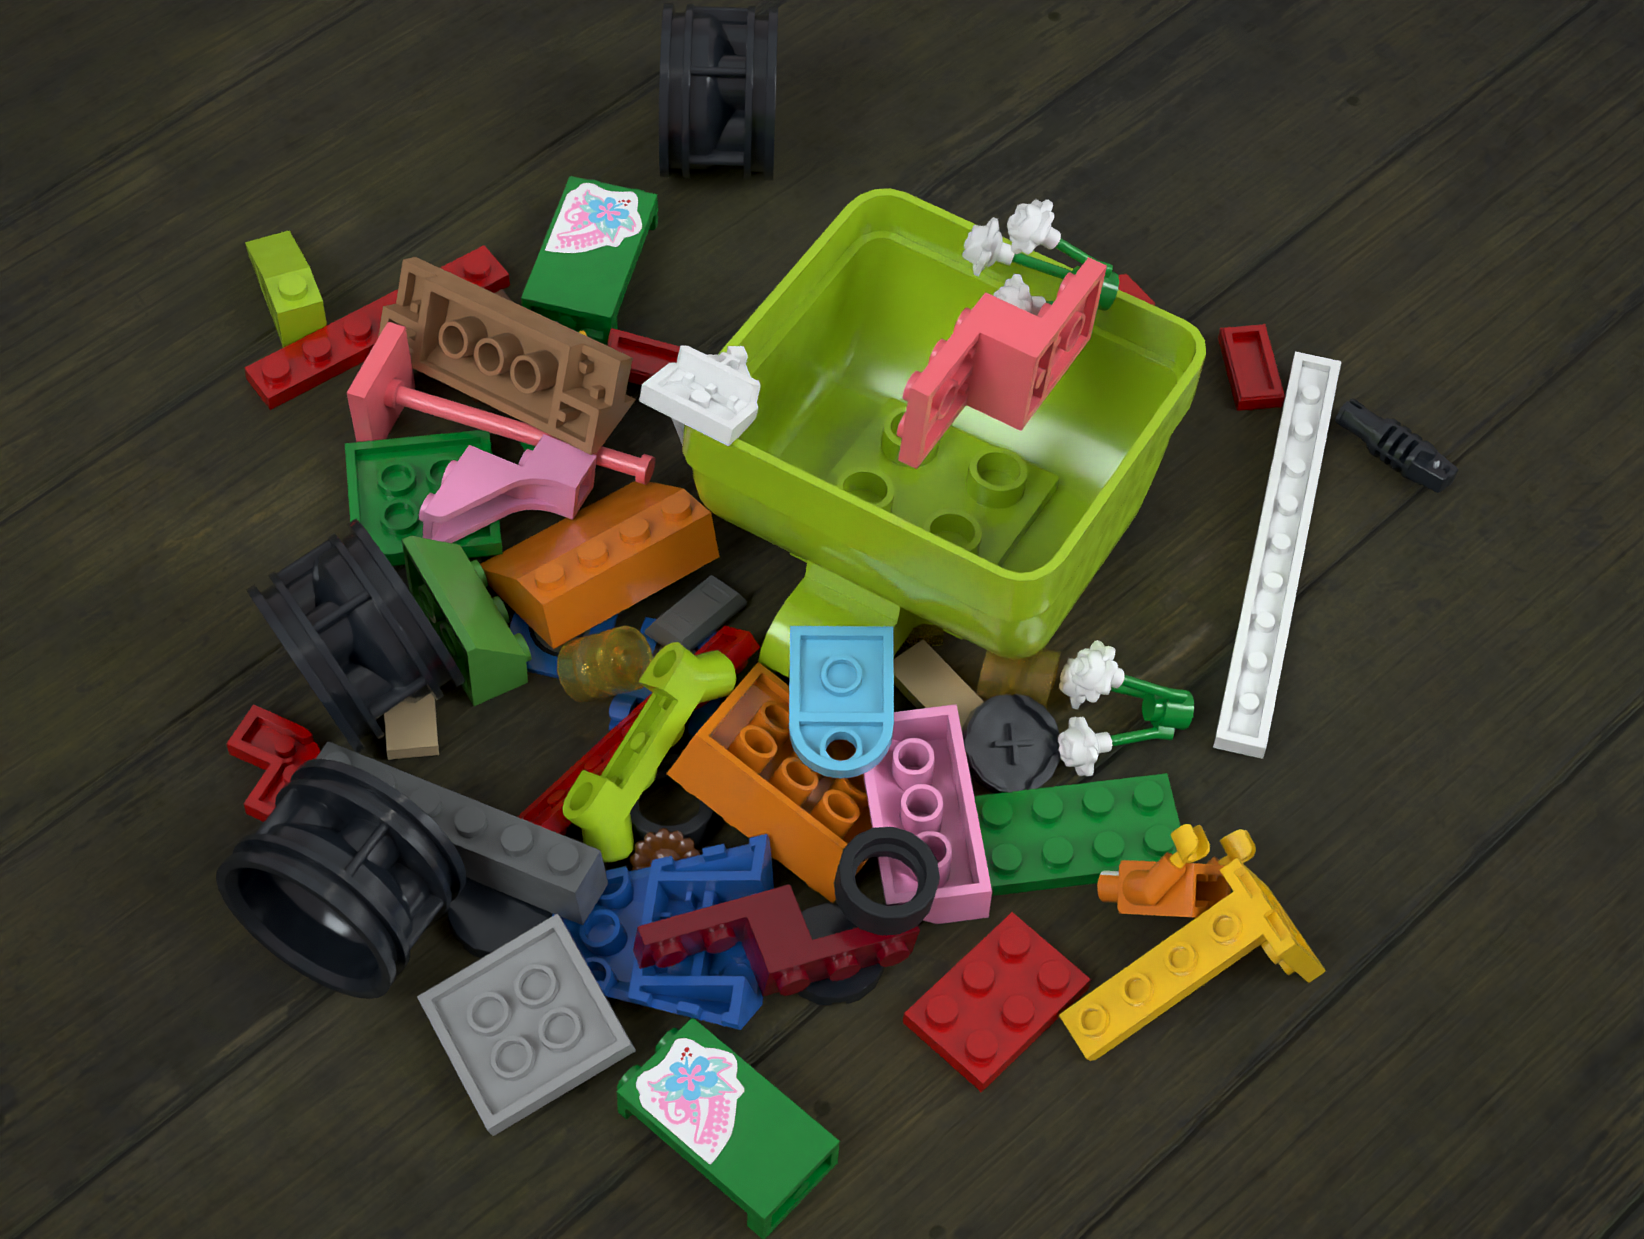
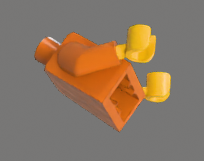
[1097,824,1256,918]

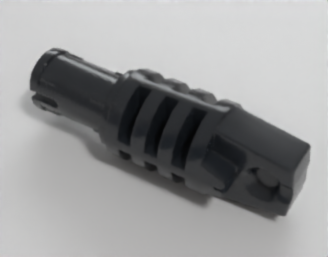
[1335,398,1458,493]

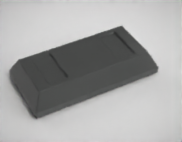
[645,575,747,652]

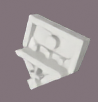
[639,346,761,446]

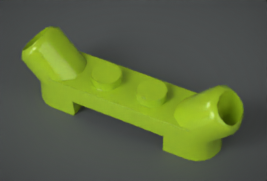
[563,642,736,862]

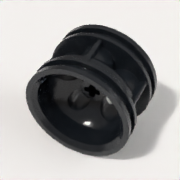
[659,3,778,181]
[246,519,465,753]
[216,759,466,999]

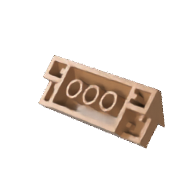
[378,257,636,455]

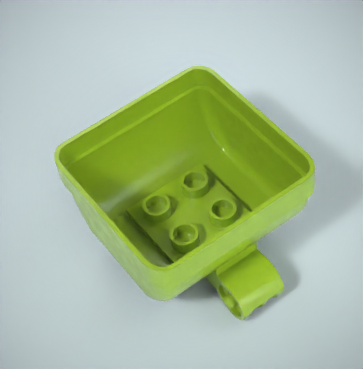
[682,188,1206,681]

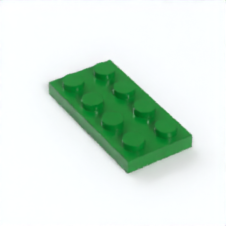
[974,773,1180,896]

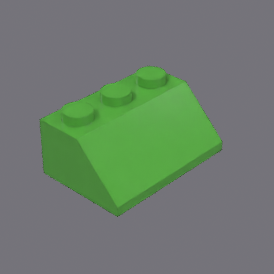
[402,536,532,706]

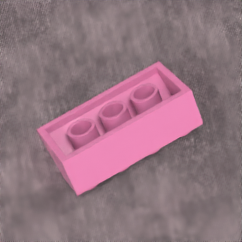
[863,704,992,924]

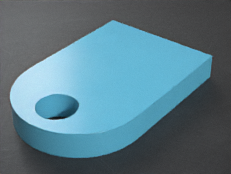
[789,626,894,778]

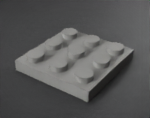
[417,913,636,1136]

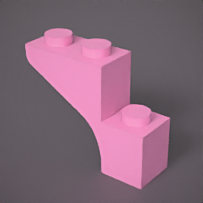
[419,434,597,543]

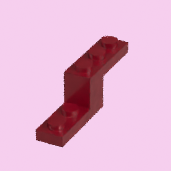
[633,884,920,997]

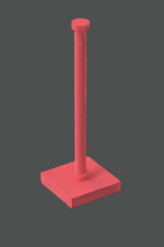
[347,322,655,485]

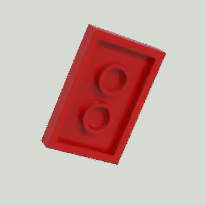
[903,912,1091,1093]

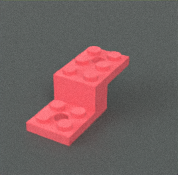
[897,257,1107,469]

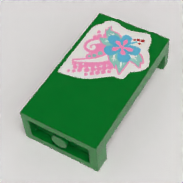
[521,176,658,345]
[617,1017,840,1239]

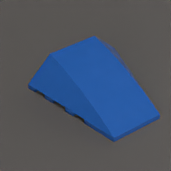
[552,834,774,1030]

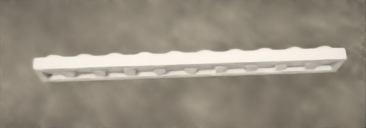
[1213,352,1341,759]

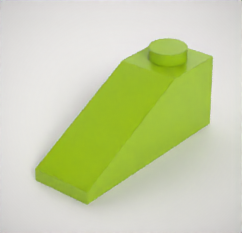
[245,231,327,348]

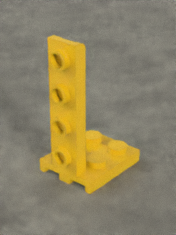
[1059,858,1326,1061]

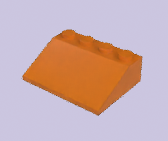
[480,481,719,649]
[667,662,872,903]

